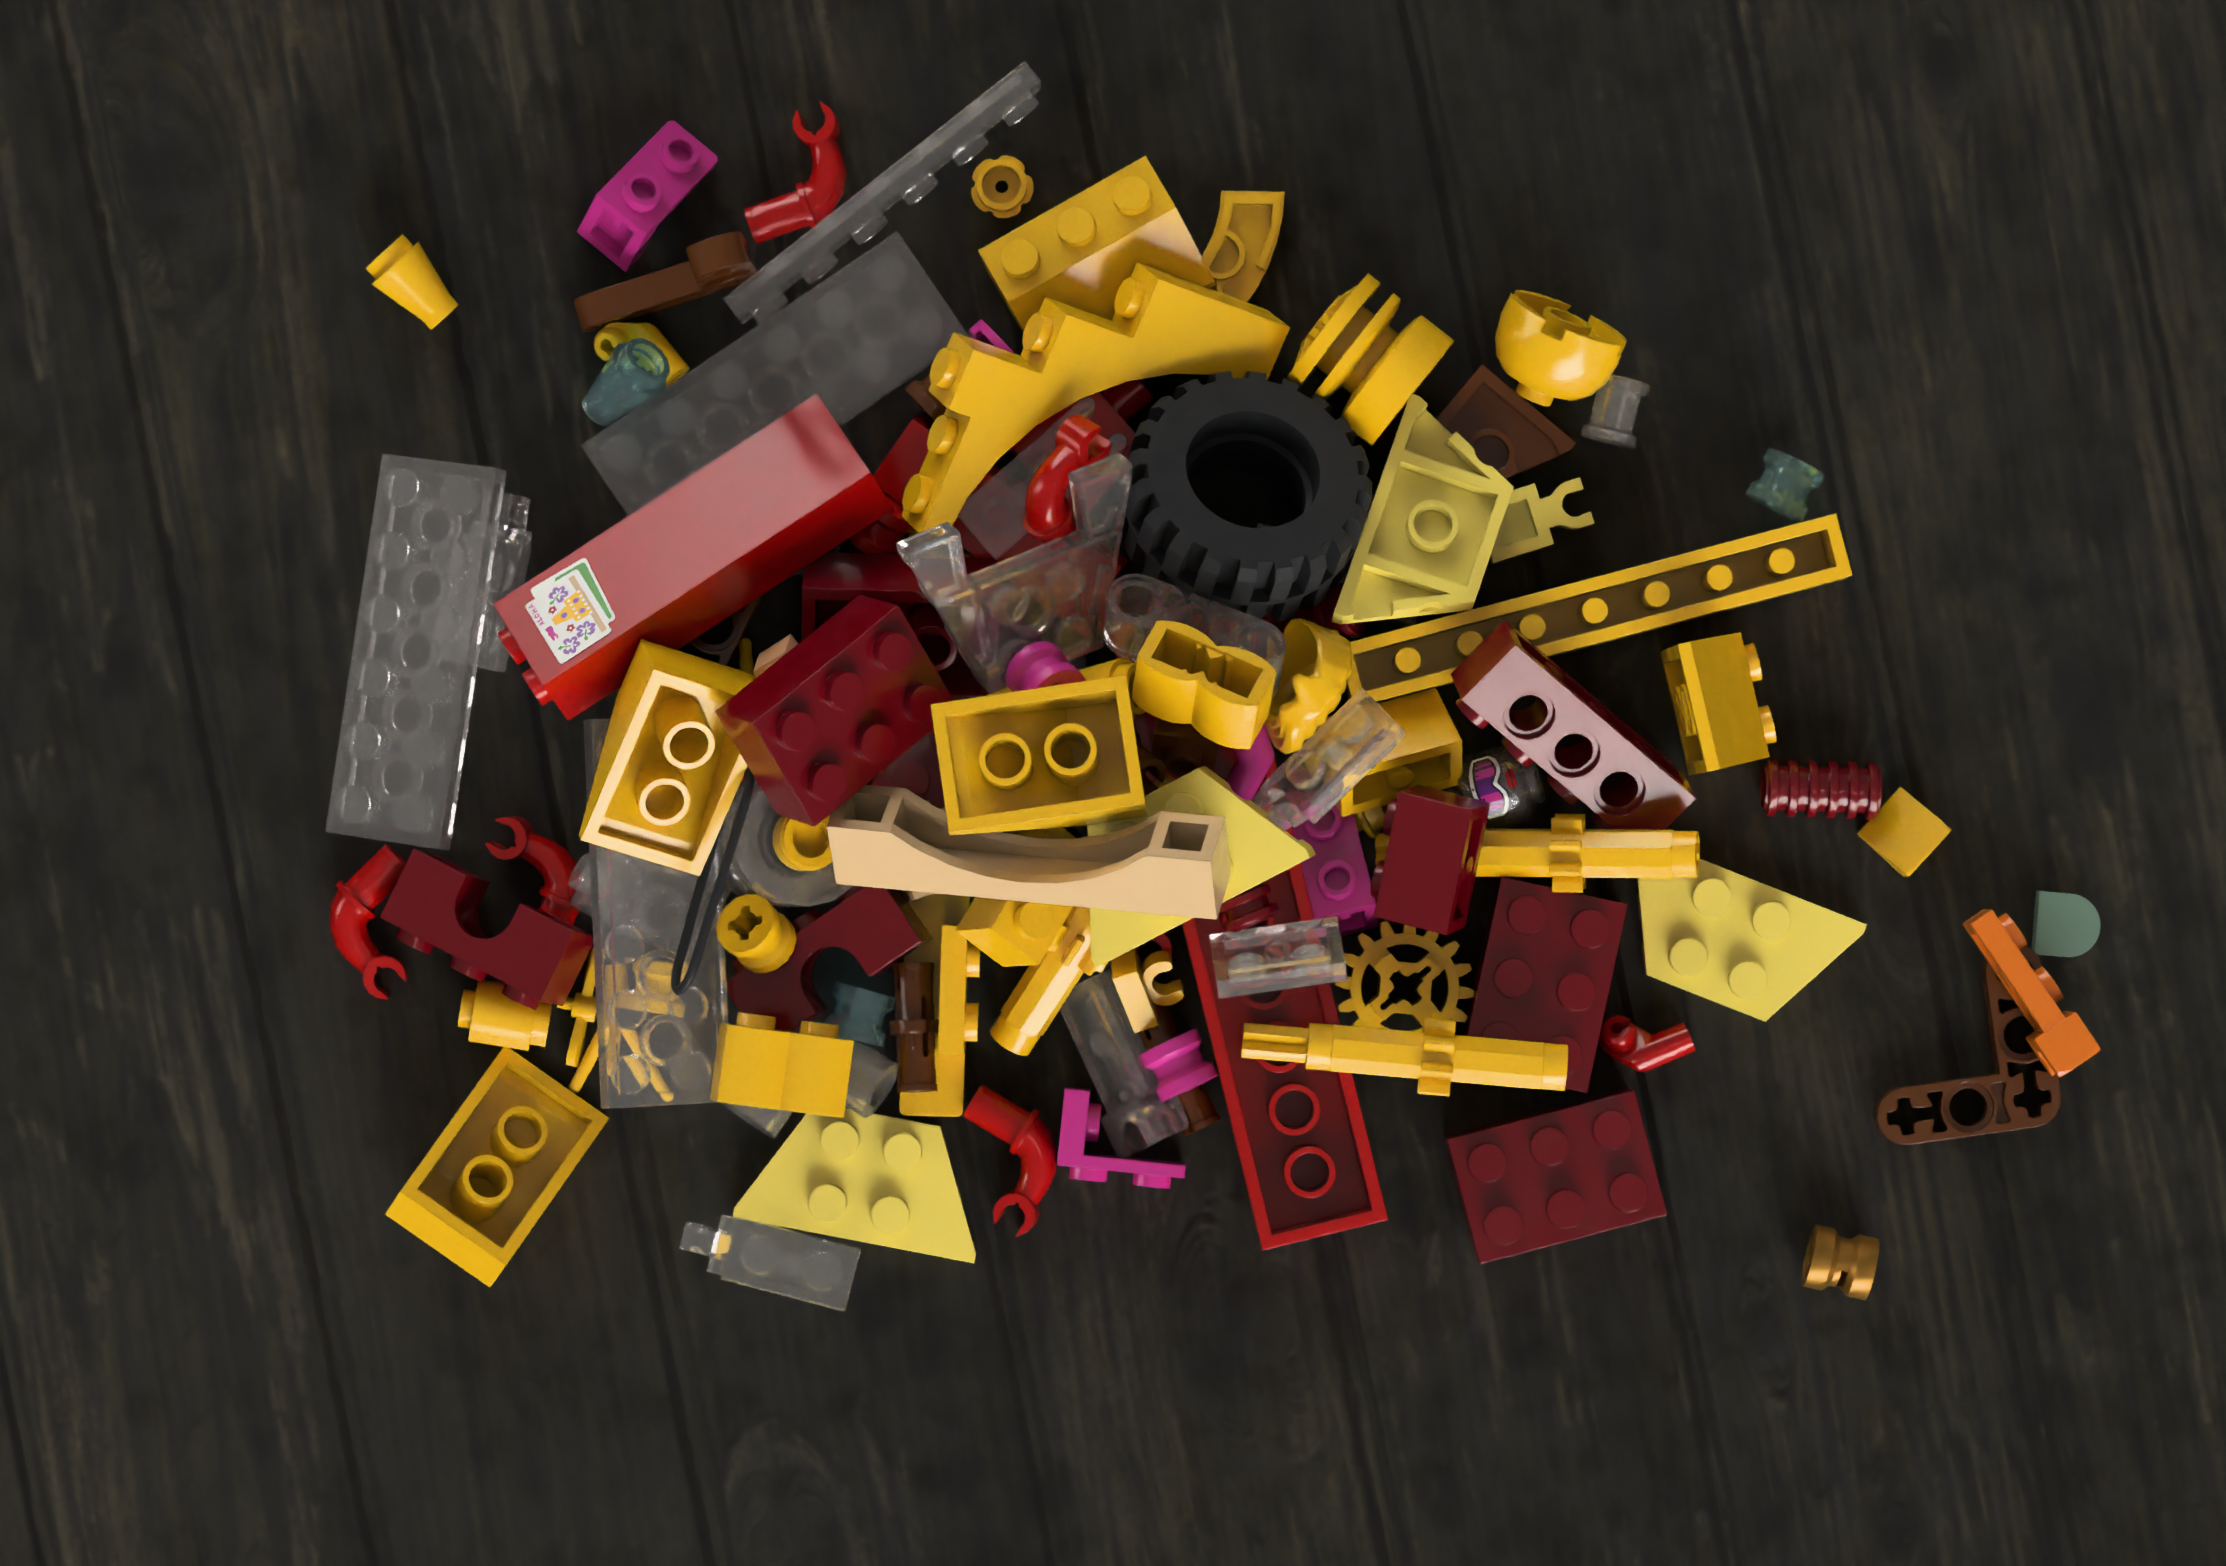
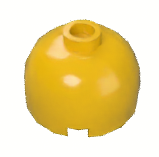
[1495,290,1627,407]

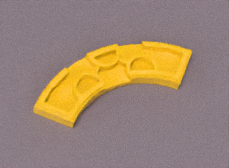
[1202,191,1285,303]

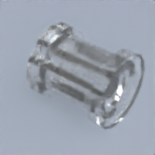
[1580,374,1650,448]

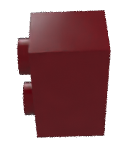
[1370,785,1490,935]

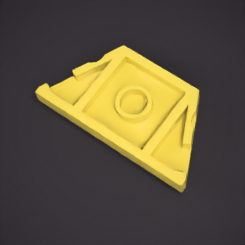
[1331,393,1514,625]
[1087,766,1316,968]
[1637,859,1867,1022]
[733,1107,977,1263]

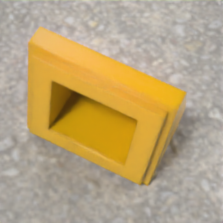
[1857,787,1952,877]

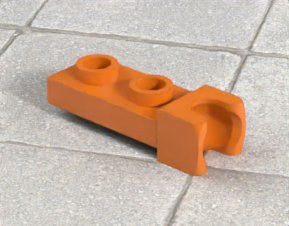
[1962,909,2101,1078]

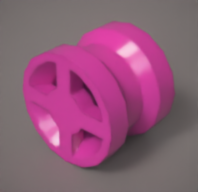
[1005,641,1086,692]
[1139,1028,1219,1102]

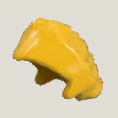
[1265,618,1353,754]

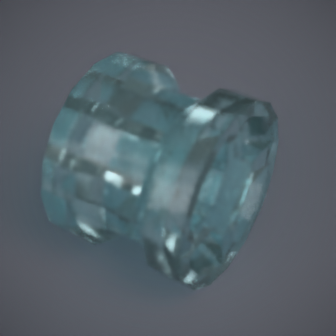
[1745,448,1825,522]
[825,981,895,1047]

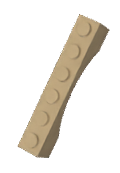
[827,785,1231,920]

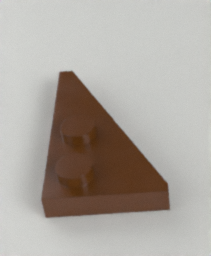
[1367,364,1576,514]

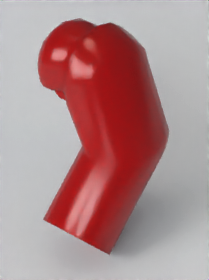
[1599,1015,1695,1072]

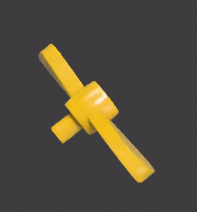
[557,947,603,1068]

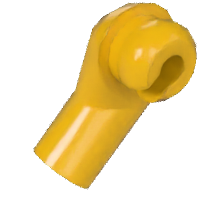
[594,322,690,387]

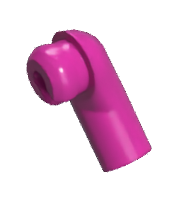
[1226,723,1275,800]

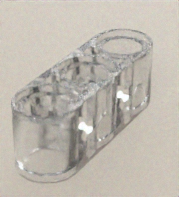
[1103,573,1286,698]

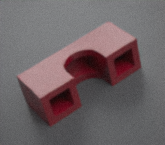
[380,848,596,1010]
[722,885,932,1032]

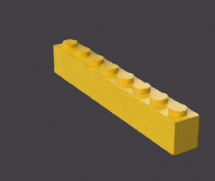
[1346,513,1853,710]

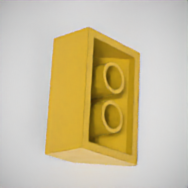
[978,155,1216,333]

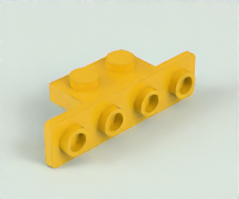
[899,893,980,1117]

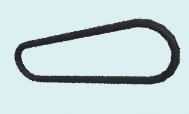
[671,766,755,995]

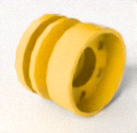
[1286,273,1454,446]

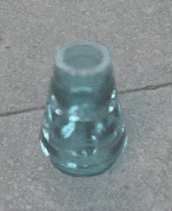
[582,338,670,426]

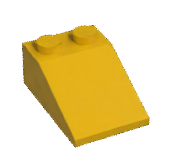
[1660,632,1777,775]
[579,639,757,876]
[930,675,1148,835]
[385,1047,609,1288]

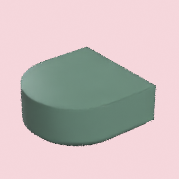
[2032,891,2101,957]

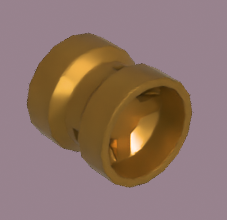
[1801,1224,1880,1300]

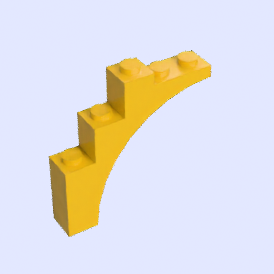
[901,262,1290,543]

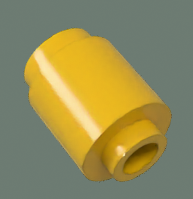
[458,979,552,1051]

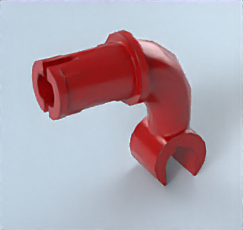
[744,102,847,244]
[1023,414,1112,567]
[485,816,588,925]
[329,844,408,1000]
[963,1084,1057,1237]

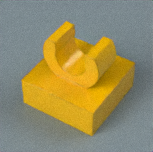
[1111,948,1184,1034]

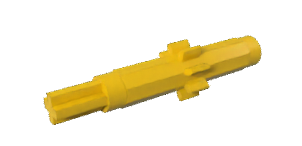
[990,774,1176,1056]
[1375,814,1700,893]
[1241,1017,1568,1097]

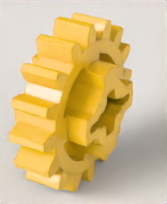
[1334,921,1474,1032]

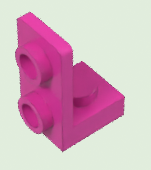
[577,120,718,272]
[1286,790,1379,941]
[1057,1086,1186,1189]

